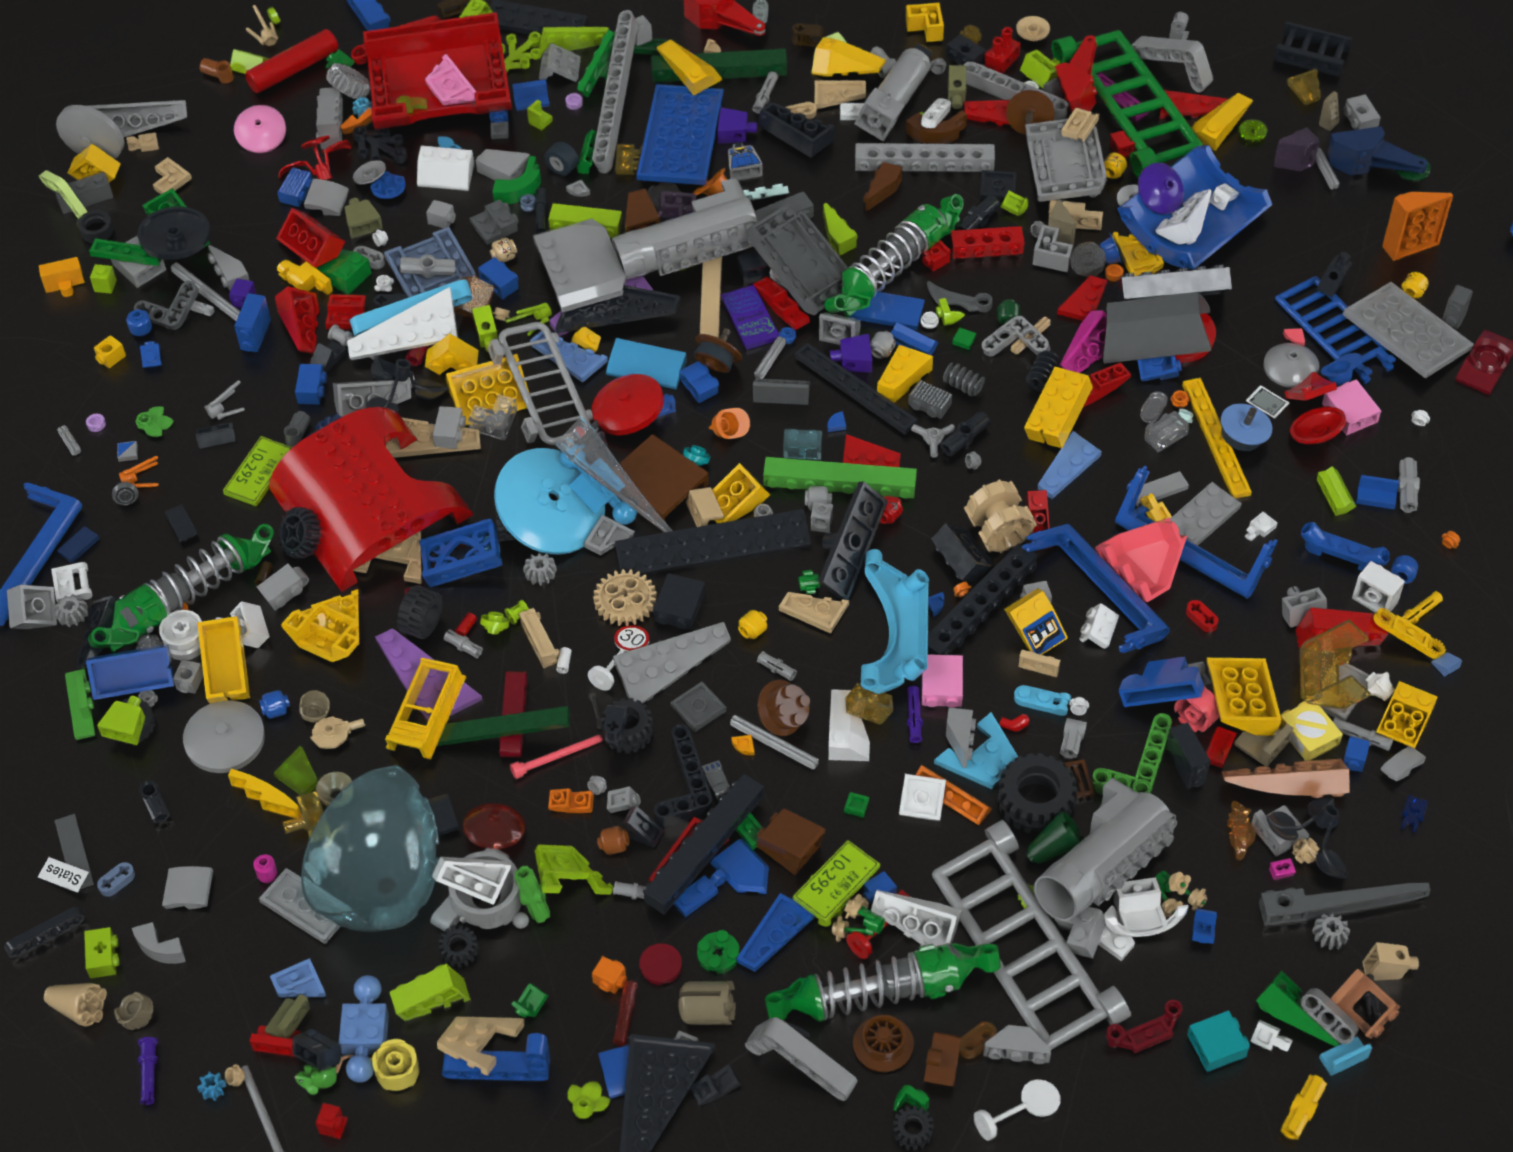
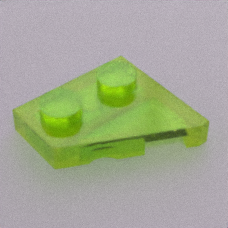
[274,746,318,797]

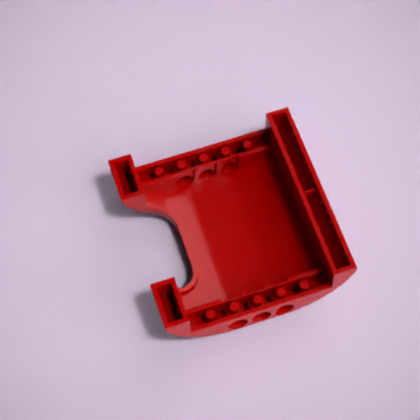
[363,12,512,130]
[268,407,473,592]

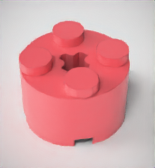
[1174,686,1220,732]

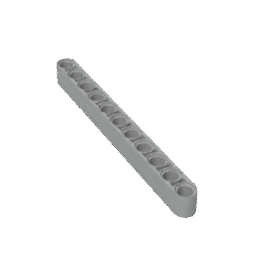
[592,10,638,173]

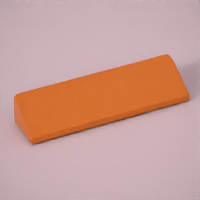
[916,765,992,825]

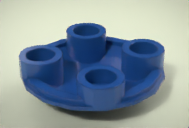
[371,171,406,199]

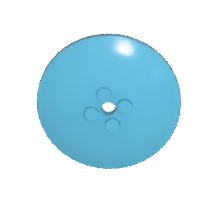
[494,448,605,554]

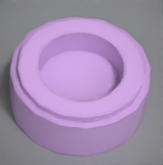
[566,93,583,110]
[86,413,106,432]

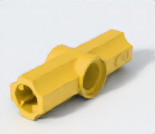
[1281,1075,1327,1140]

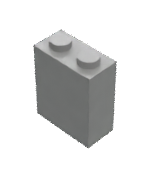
[111,235,166,288]

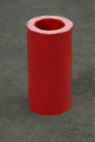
[455,613,477,636]

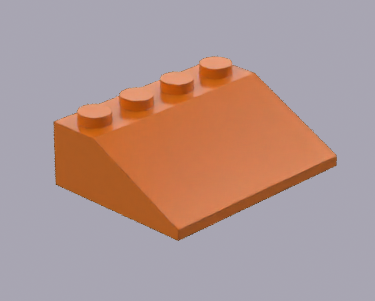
[1382,192,1453,261]

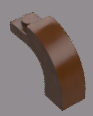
[906,110,967,144]

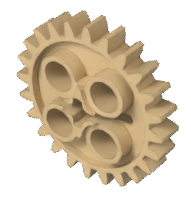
[593,569,657,626]

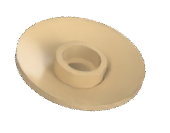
[1016,16,1050,41]

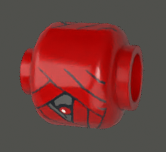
[880,495,903,524]

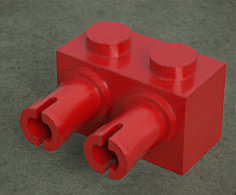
[984,27,1021,74]

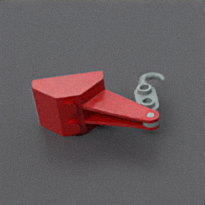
[684,0,768,36]

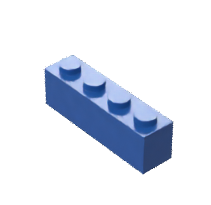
[346,0,391,31]

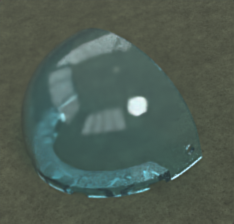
[301,765,439,932]

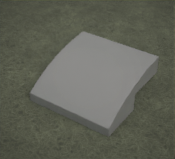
[304,179,349,216]
[162,866,213,910]

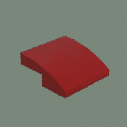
[325,294,366,329]

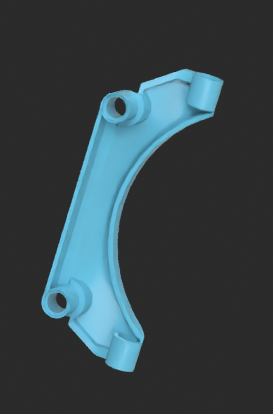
[861,549,929,694]

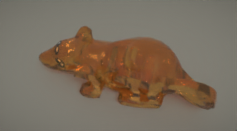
[1227,801,1256,861]

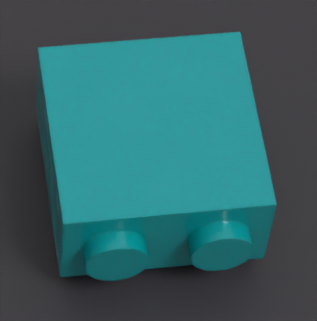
[1187,1011,1250,1072]

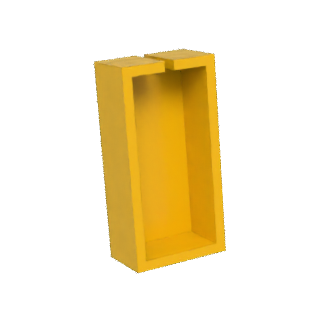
[1024,367,1093,448]
[197,616,250,704]

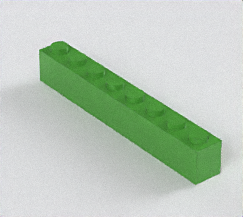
[763,457,917,498]

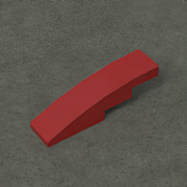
[752,277,810,330]

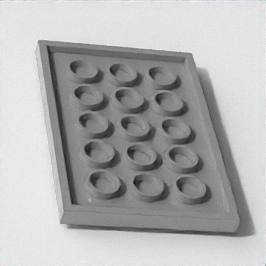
[1343,282,1474,378]

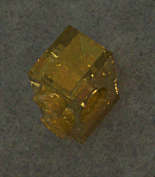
[845,683,893,725]

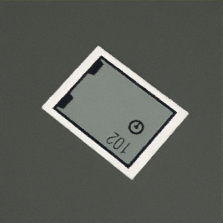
[1246,385,1289,418]

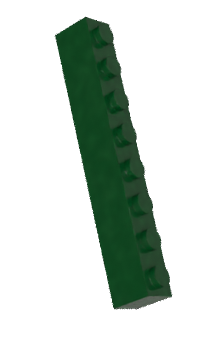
[651,49,787,83]

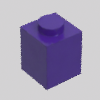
[229,278,256,308]

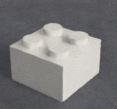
[1352,561,1405,613]

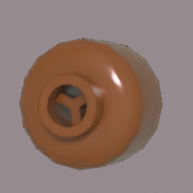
[597,826,630,855]

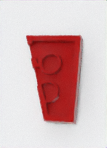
[964,100,1013,128]
[1057,276,1108,321]
[843,434,901,467]

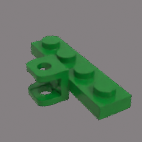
[577,30,615,97]

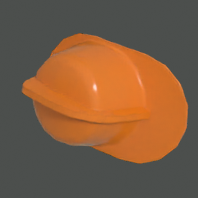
[692,168,728,196]
[709,408,750,439]

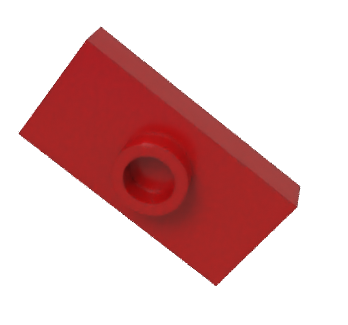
[1206,726,1237,768]

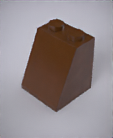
[625,188,660,233]
[756,808,826,875]

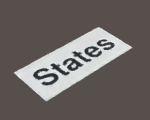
[38,857,89,892]

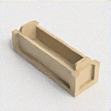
[519,608,559,669]

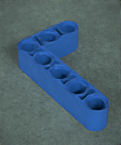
[442,1033,550,1081]

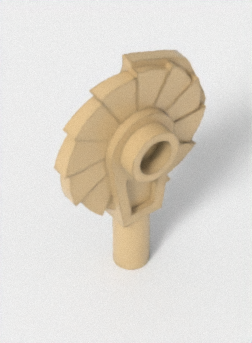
[311,716,365,749]

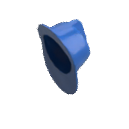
[1098,233,1122,264]
[1321,353,1362,387]

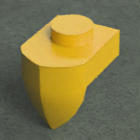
[571,327,601,353]

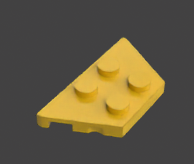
[1112,232,1164,276]

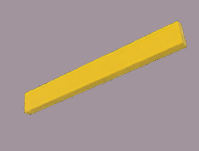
[1182,378,1252,499]

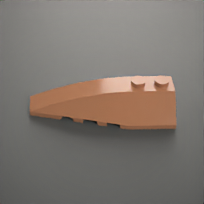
[1222,759,1350,798]

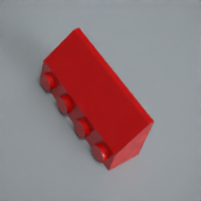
[276,208,345,268]

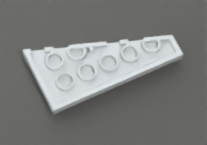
[348,287,458,360]

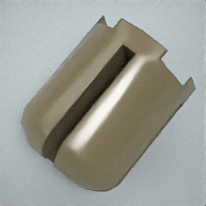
[678,981,736,1025]

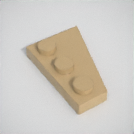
[815,81,866,109]
[779,592,849,633]

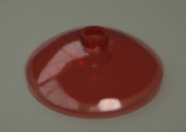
[463,803,525,849]

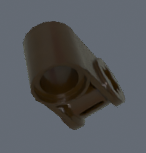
[792,23,824,47]

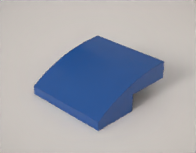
[598,1045,629,1099]

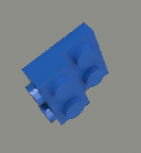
[1138,355,1182,382]

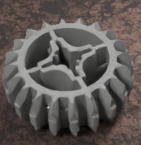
[326,63,371,99]

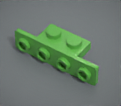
[65,669,95,740]

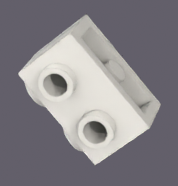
[230,601,270,648]

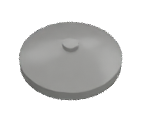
[56,105,124,159]
[183,700,265,773]

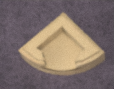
[704,39,721,53]

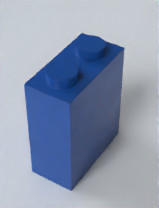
[234,293,271,352]

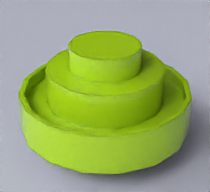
[480,612,510,634]

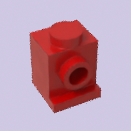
[1109,131,1135,158]
[922,240,951,271]
[316,1103,348,1139]

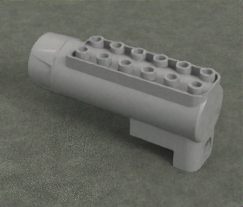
[612,179,758,280]
[1034,778,1177,921]

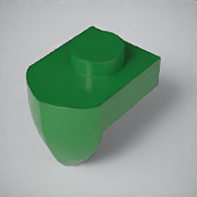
[894,1085,929,1113]

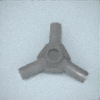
[911,424,955,457]

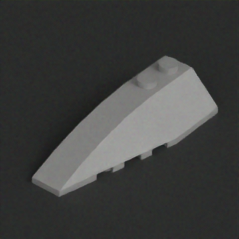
[88,100,187,138]

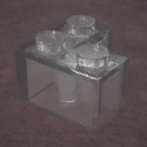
[468,394,517,440]

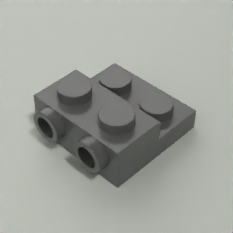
[470,200,518,245]

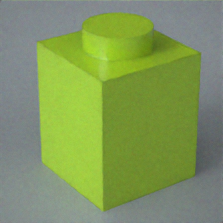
[90,264,117,294]

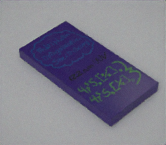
[720,285,780,350]

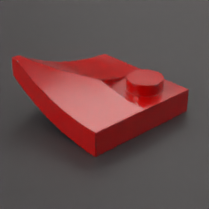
[1284,372,1337,401]

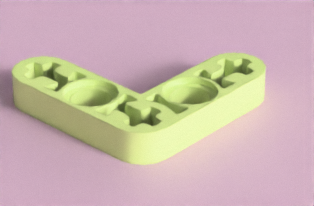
[39,170,87,219]

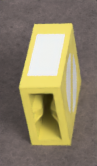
[1279,699,1343,761]

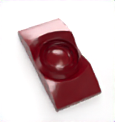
[1455,330,1513,395]

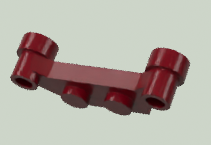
[1106,1000,1182,1054]

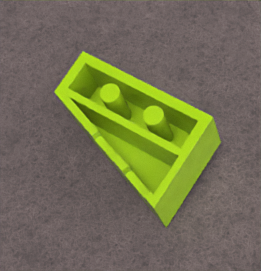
[390,964,471,1021]

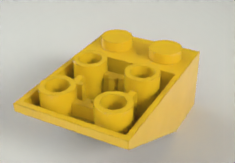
[1376,681,1437,748]

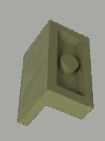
[265,994,310,1039]

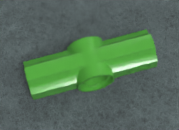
[514,866,550,923]

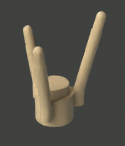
[246,5,278,46]

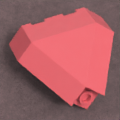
[1095,517,1187,602]

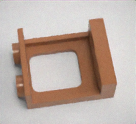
[1330,969,1401,1039]

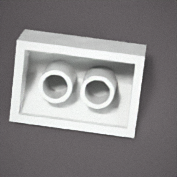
[417,146,475,191]

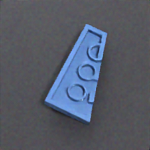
[530,331,608,382]

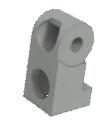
[1169,12,1189,40]

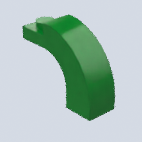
[493,156,541,204]

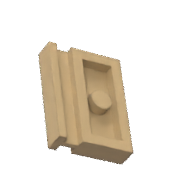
[1061,108,1099,142]

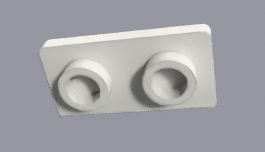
[1079,603,1119,649]

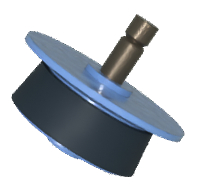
[1221,404,1272,451]

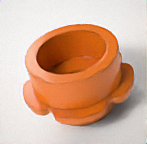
[1171,390,1189,408]
[1442,531,1460,549]
[953,582,972,599]

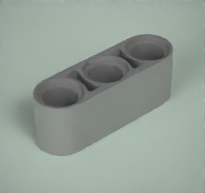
[1301,988,1358,1044]

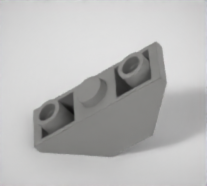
[984,1025,1051,1064]

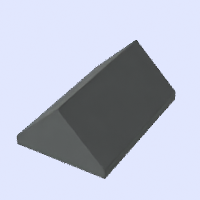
[753,378,810,405]

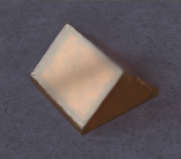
[454,276,495,318]

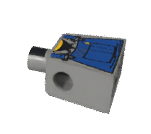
[728,142,762,180]

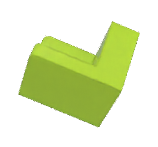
[527,100,553,131]

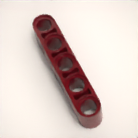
[500,671,527,757]

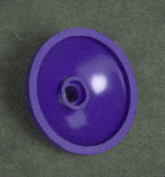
[1138,163,1184,215]

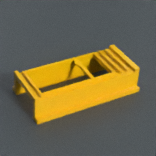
[385,657,466,759]

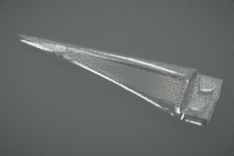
[555,417,672,532]

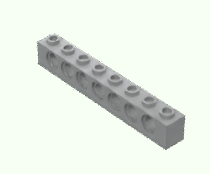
[855,143,995,172]

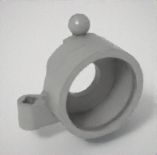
[430,845,529,932]

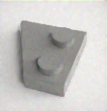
[584,515,635,555]

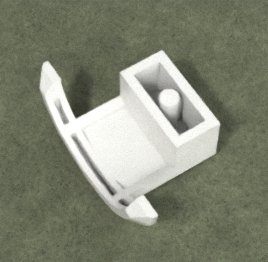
[1105,877,1188,937]

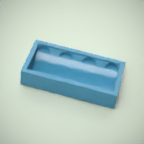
[606,338,687,389]

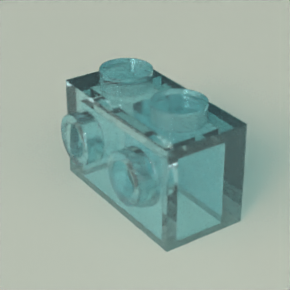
[783,429,822,460]

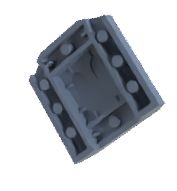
[384,227,476,298]

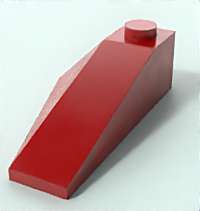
[275,286,319,354]

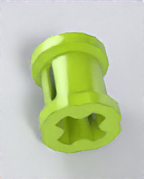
[504,600,529,624]

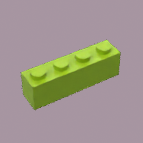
[549,203,623,238]

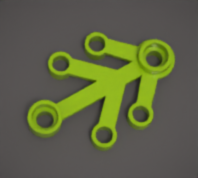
[502,32,541,73]

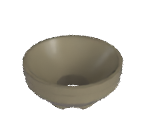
[316,772,354,807]

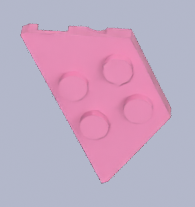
[425,54,476,105]

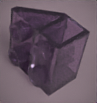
[1274,127,1320,171]

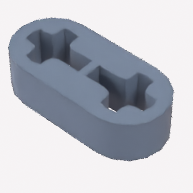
[97,862,135,897]

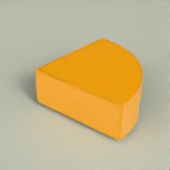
[731,735,755,755]

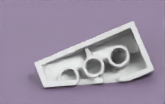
[1155,189,1211,245]
[829,689,870,761]
[871,890,962,946]

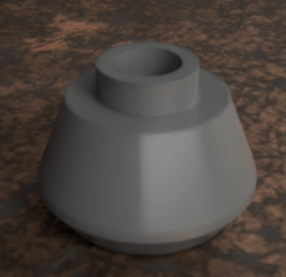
[112,481,138,506]

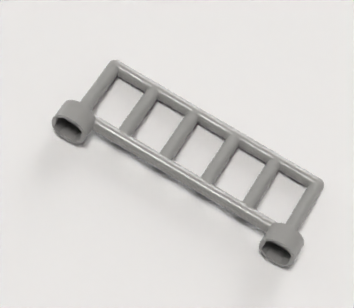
[932,820,1131,1050]

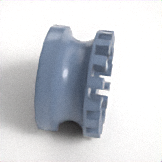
[520,194,536,211]

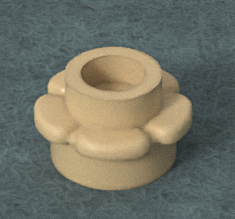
[492,307,510,321]
[225,1064,245,1086]

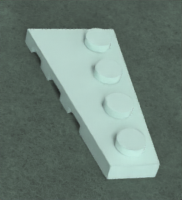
[743,184,789,200]

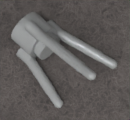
[205,380,245,420]

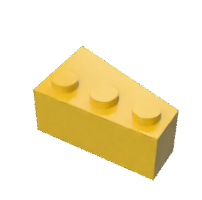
[877,345,933,403]

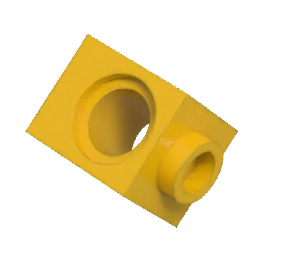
[94,335,126,368]

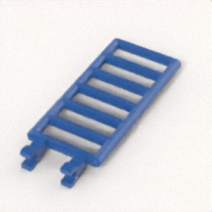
[1275,276,1396,384]

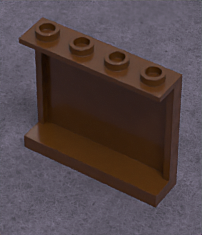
[612,434,709,526]

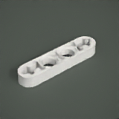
[921,98,951,128]

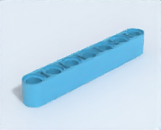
[350,280,473,337]

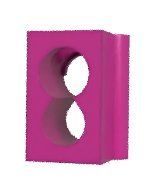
[1269,858,1296,880]

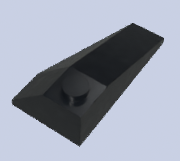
[75,596,119,670]

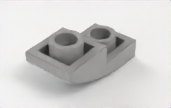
[1381,746,1426,781]

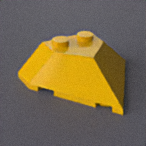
[281,589,359,662]

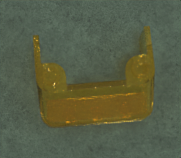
[1300,620,1371,709]

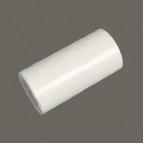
[556,647,572,674]

